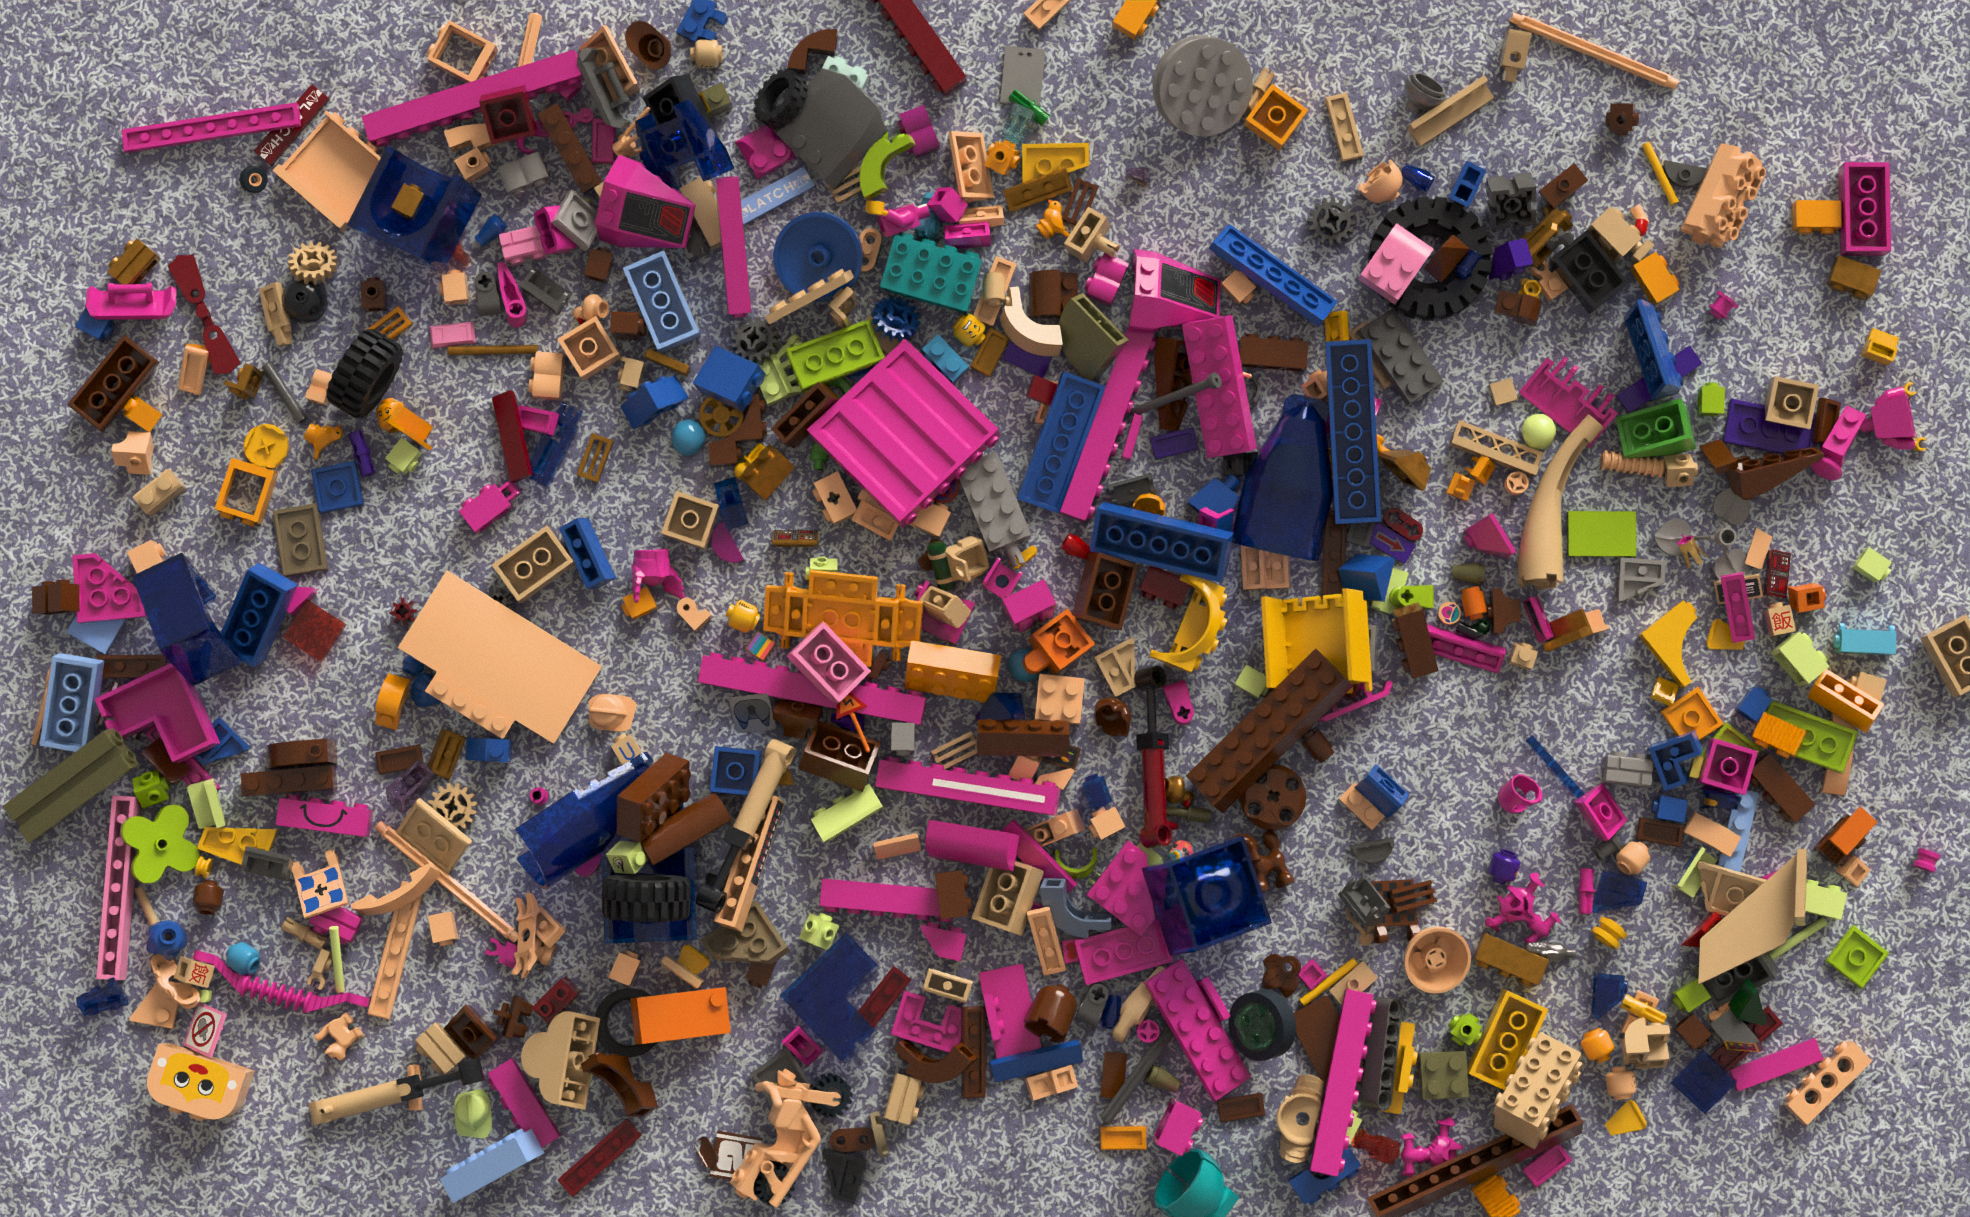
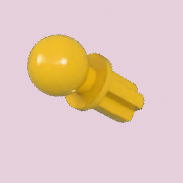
[734,443,766,480]

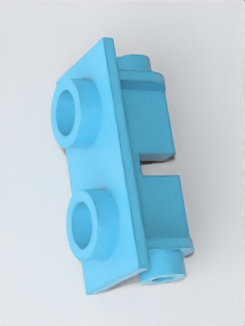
[915,191,940,240]

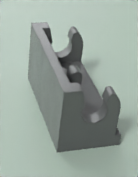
[682,220,710,263]
[519,268,572,314]
[1107,473,1157,506]
[241,846,295,882]
[1338,876,1391,926]

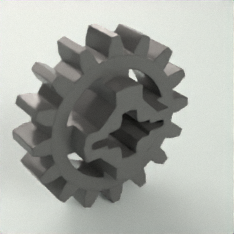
[1307,197,1356,247]
[731,317,781,365]

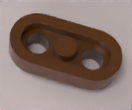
[830,1127,875,1152]

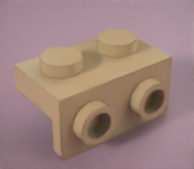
[829,286,859,329]

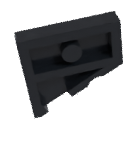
[823,1148,867,1204]

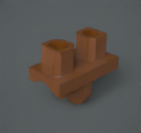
[493,995,533,1039]

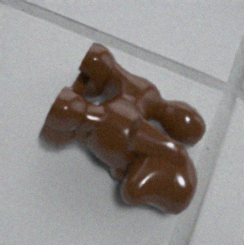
[1229,831,1294,896]

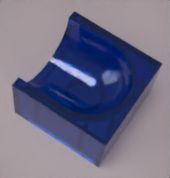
[347,145,482,274]
[132,553,242,686]
[1141,836,1272,956]

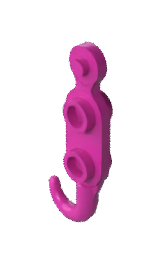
[516,108,594,154]

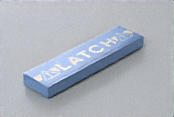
[741,167,815,226]

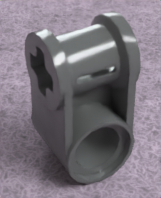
[475,271,502,317]
[1075,982,1109,1028]

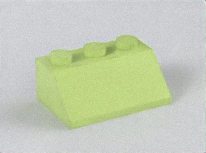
[811,784,884,843]

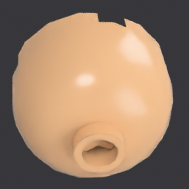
[1357,159,1403,203]

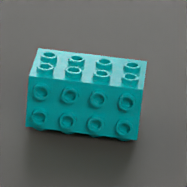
[880,232,983,314]

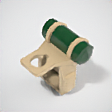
[927,536,989,591]

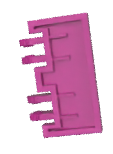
[1518,356,1618,448]

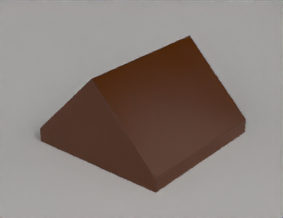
[444,1004,500,1060]

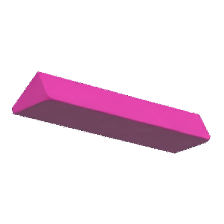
[1427,624,1506,674]

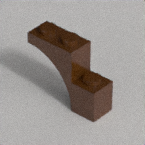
[708,394,767,468]
[581,1052,658,1117]

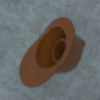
[625,21,671,69]

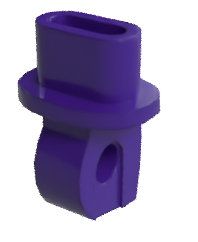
[831,713,864,732]

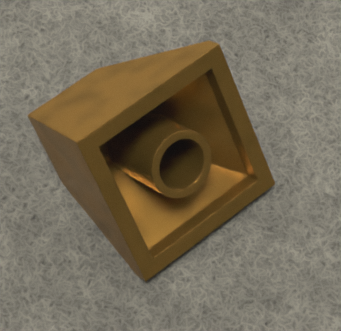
[1378,450,1431,491]

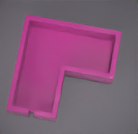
[95,660,221,763]

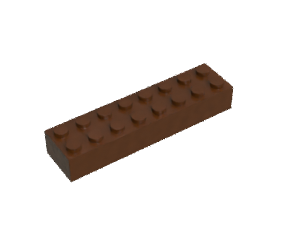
[1186,649,1353,813]

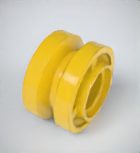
[1591,916,1628,950]

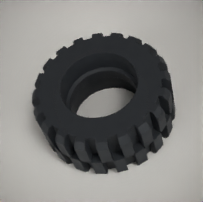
[326,329,403,418]
[602,873,691,922]

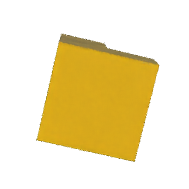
[1860,328,1899,366]

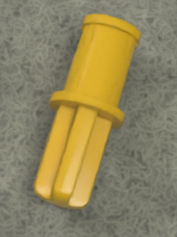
[1620,994,1667,1025]

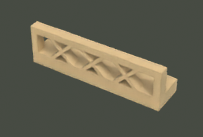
[1408,75,1495,147]
[1449,420,1543,478]

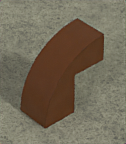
[787,29,838,75]

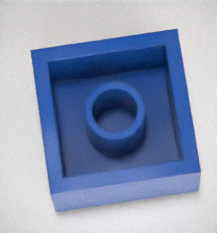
[710,746,762,796]

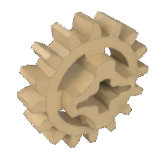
[288,241,338,285]
[428,783,478,829]

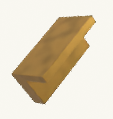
[1543,608,1593,652]

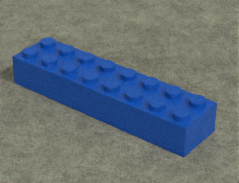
[1325,339,1381,524]

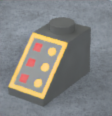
[1709,1009,1763,1052]

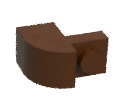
[1494,290,1542,326]

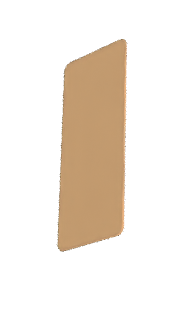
[1745,528,1772,569]

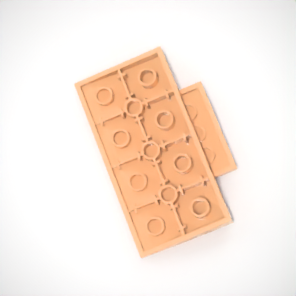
[398,570,602,744]

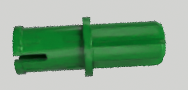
[1008,89,1050,126]

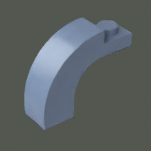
[1040,878,1114,938]

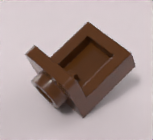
[865,648,892,680]

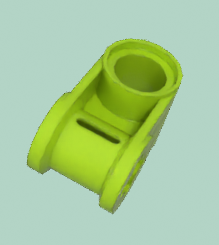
[1389,585,1434,609]

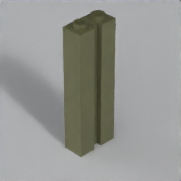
[3,728,139,844]

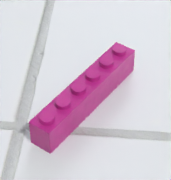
[820,879,952,922]

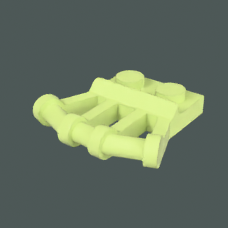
[756,334,810,406]

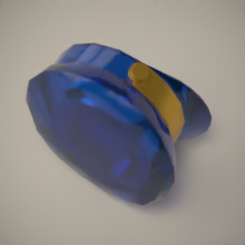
[1698,786,1742,810]

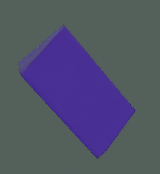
[1002,340,1053,378]

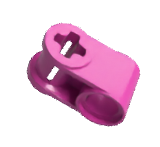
[1162,680,1194,725]

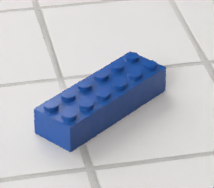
[1090,502,1234,582]

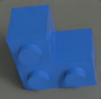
[620,375,689,430]
[1649,730,1703,791]

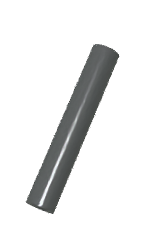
[262,362,307,424]

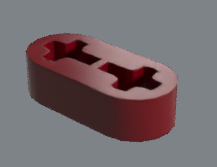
[1383,508,1423,541]

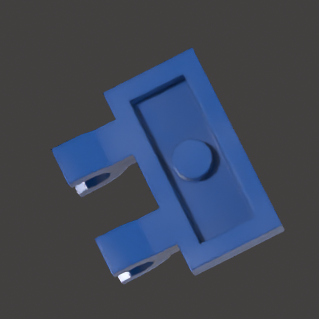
[676,0,728,43]

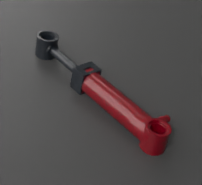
[1134,665,1178,848]

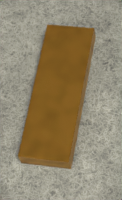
[1002,168,1073,212]

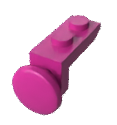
[1811,406,1867,481]

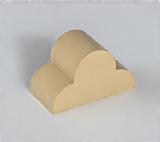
[521,1011,600,1110]

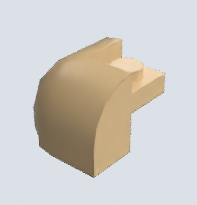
[1622,1018,1670,1069]

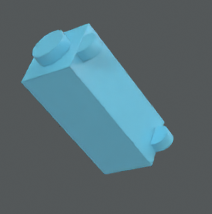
[1833,623,1896,656]

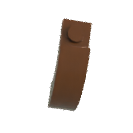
[894,1039,978,1083]

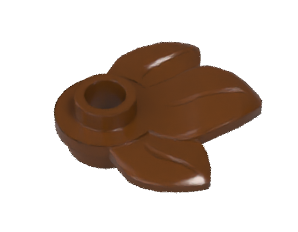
[1262,954,1301,998]

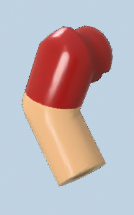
[1630,204,1649,236]

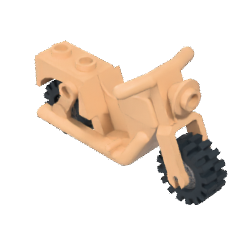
[730,1069,853,1208]

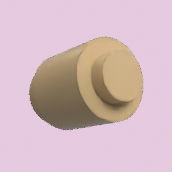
[982,272,1005,307]

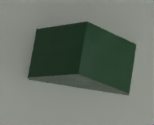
[1728,979,1767,1026]

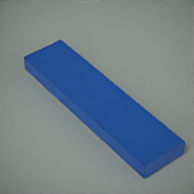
[989,1039,1084,1083]

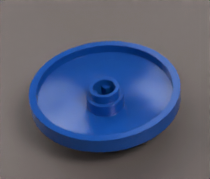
[773,212,863,302]

